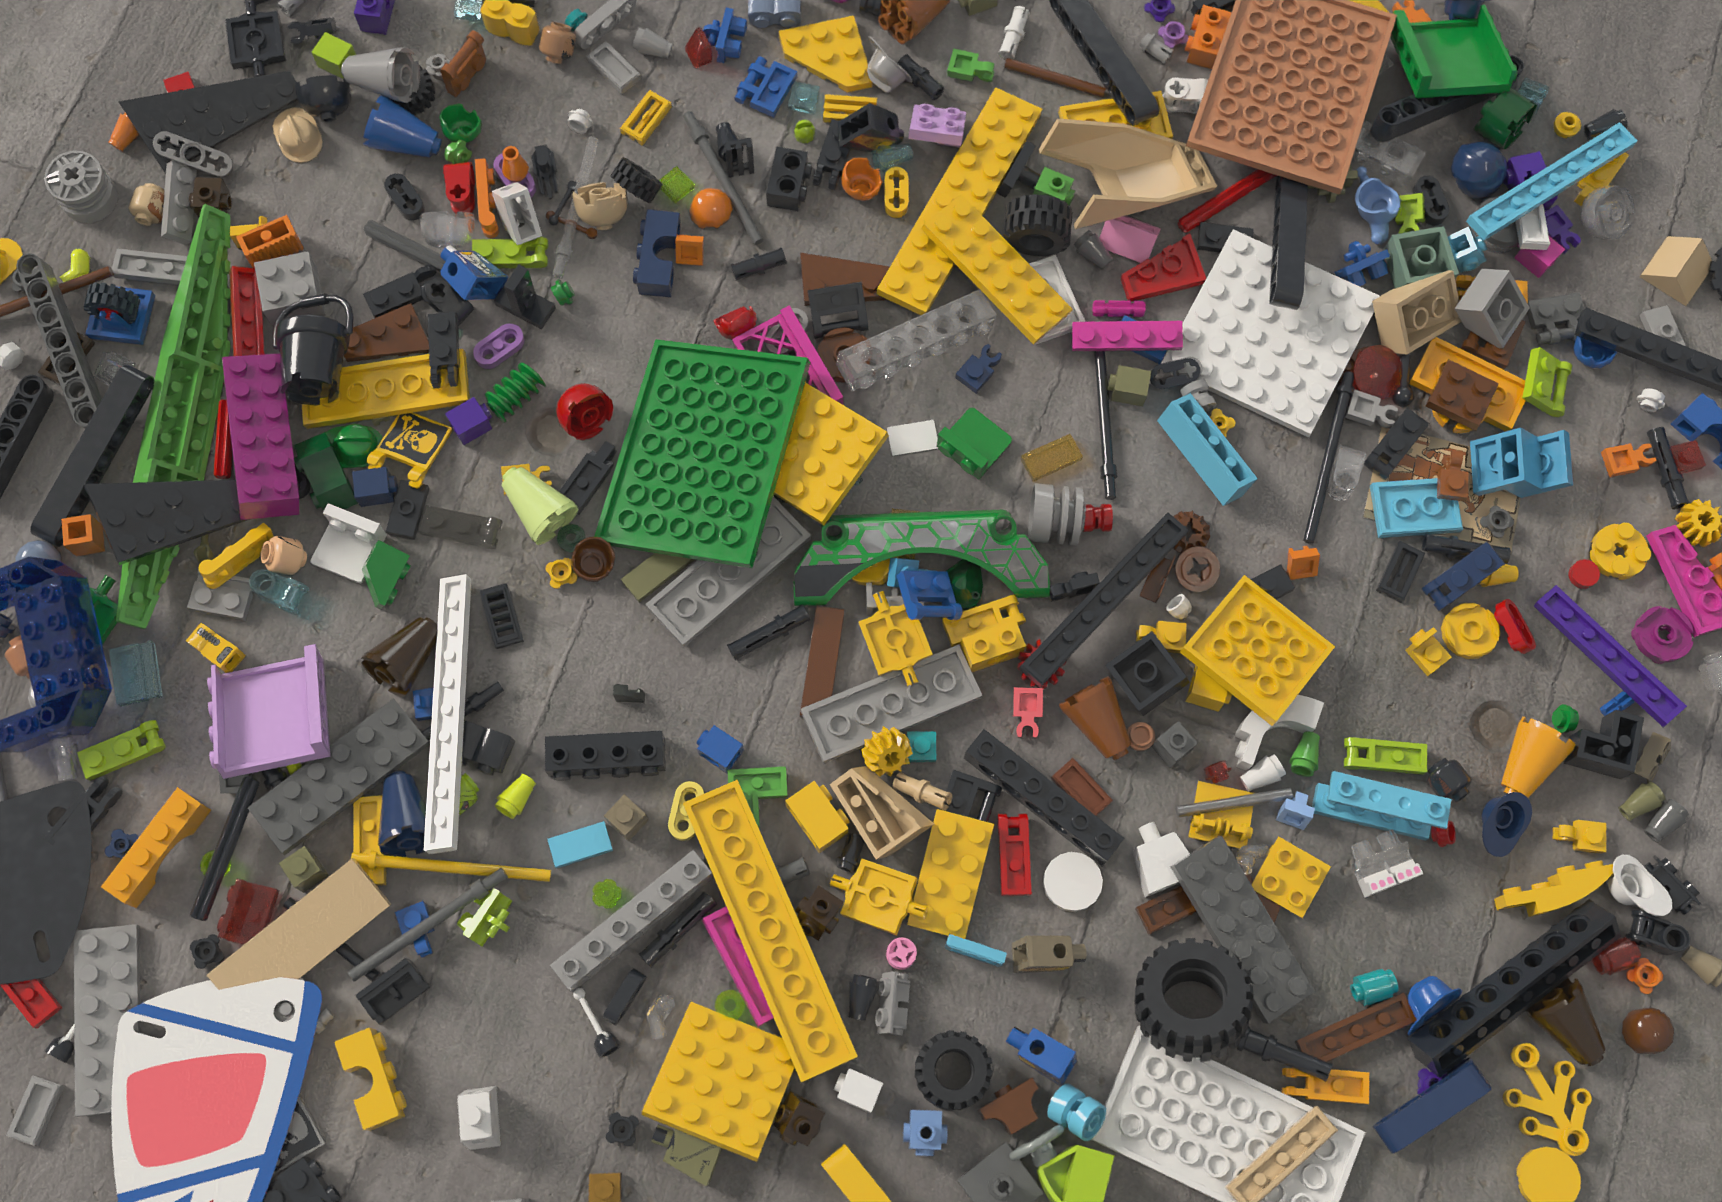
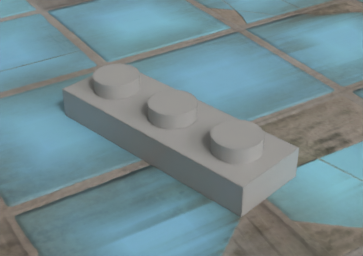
[161,160,197,245]
[112,249,188,285]

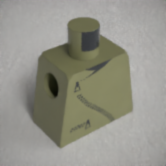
[651,1124,722,1186]

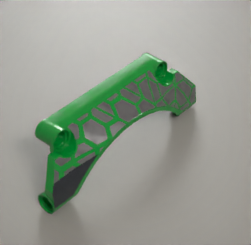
[793,509,1050,606]

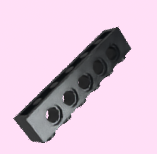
[964,729,1125,867]

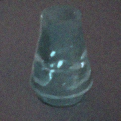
[872,144,913,172]

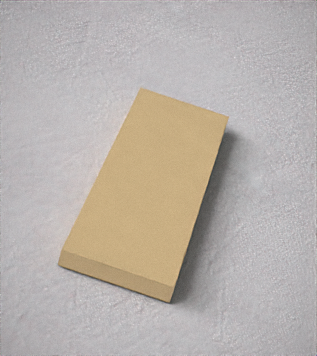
[207,858,391,990]

